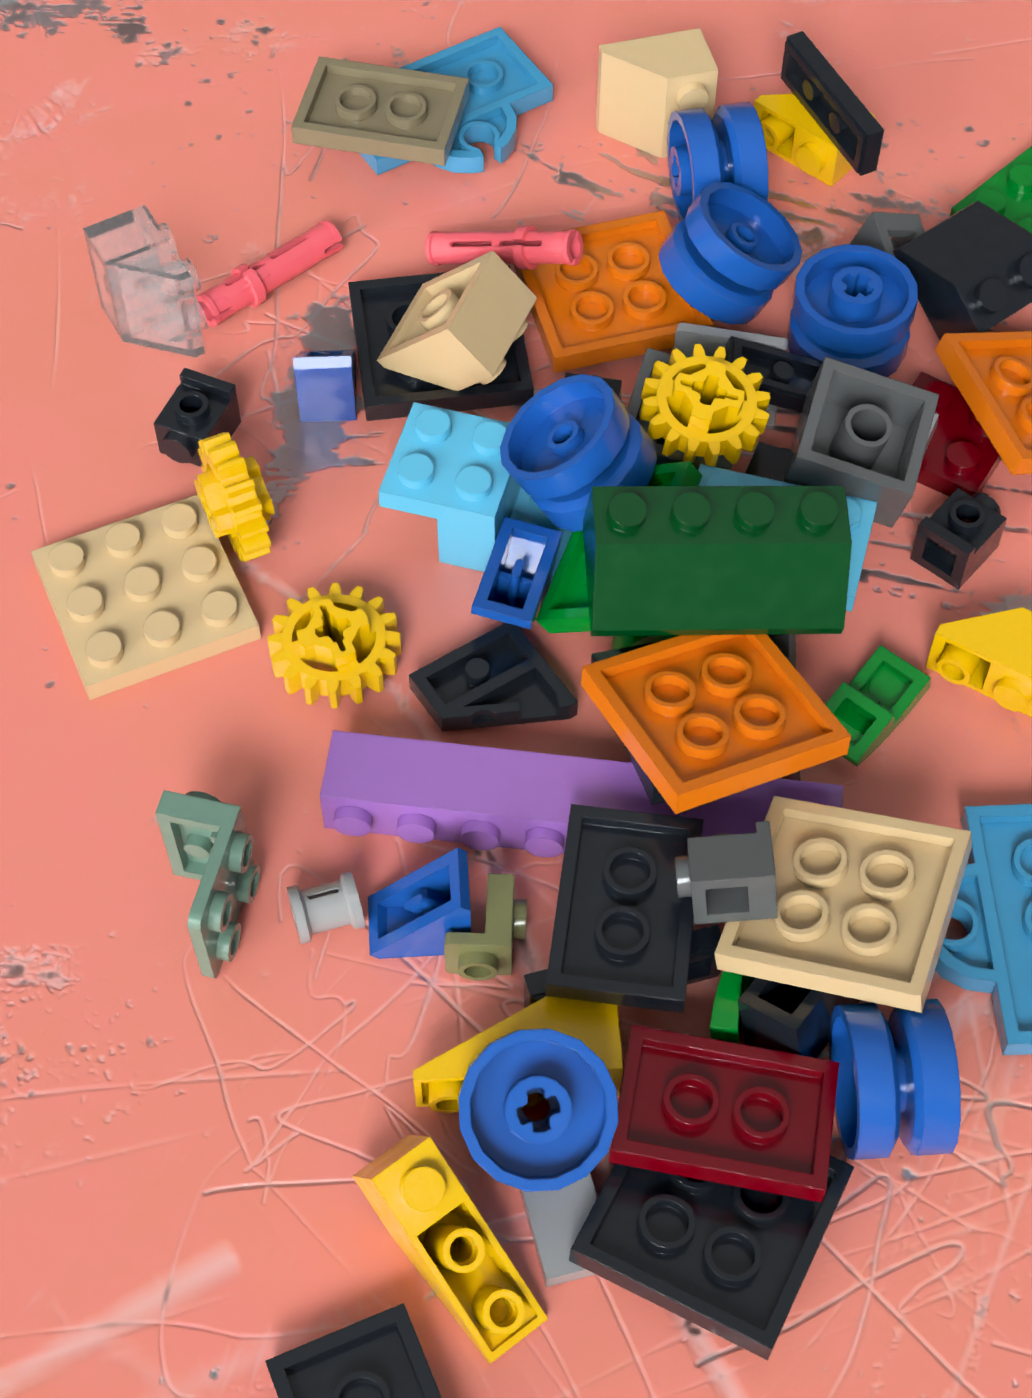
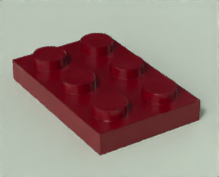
[608,1024,839,1203]

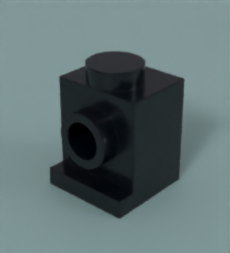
[153,367,241,467]
[910,488,1007,590]

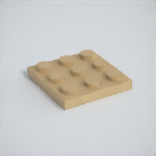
[31,494,261,700]
[714,796,972,1013]

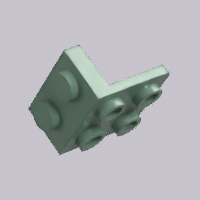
[155,790,261,979]

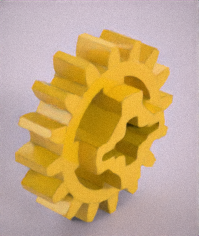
[639,344,771,467]
[194,432,275,562]
[267,583,402,708]

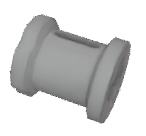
[286,871,365,944]

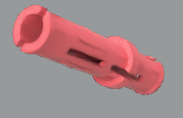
[195,220,343,327]
[425,225,583,270]

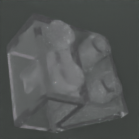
[83,205,208,357]

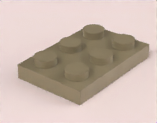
[291,56,470,166]

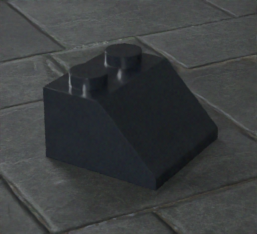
[893,201,1032,340]

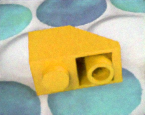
[754,93,875,187]
[926,607,1032,717]

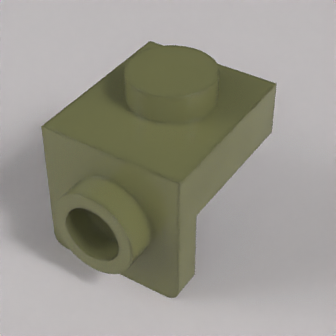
[444,873,527,981]

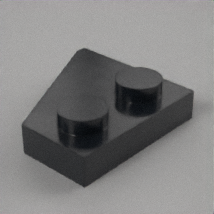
[409,623,578,732]

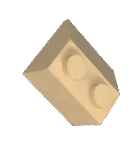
[596,28,718,158]
[377,251,537,391]

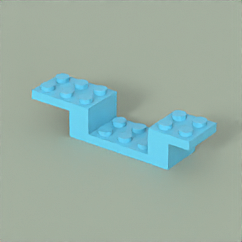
[378,402,878,612]

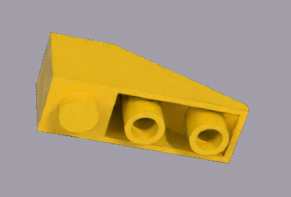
[413,996,623,1113]
[352,1135,548,1364]

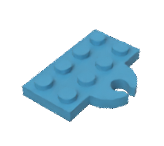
[359,27,553,176]
[935,804,1032,1056]

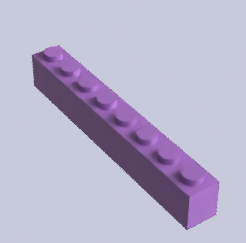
[320,730,844,857]

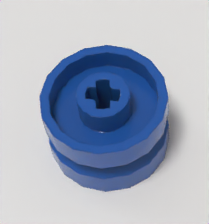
[667,101,768,221]
[658,182,802,325]
[788,244,918,377]
[500,374,657,532]
[829,999,961,1160]
[458,1028,619,1192]

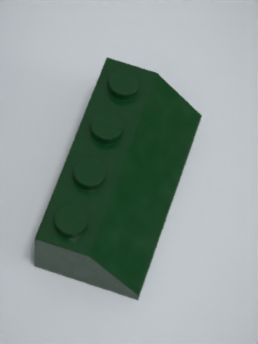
[583,486,852,636]

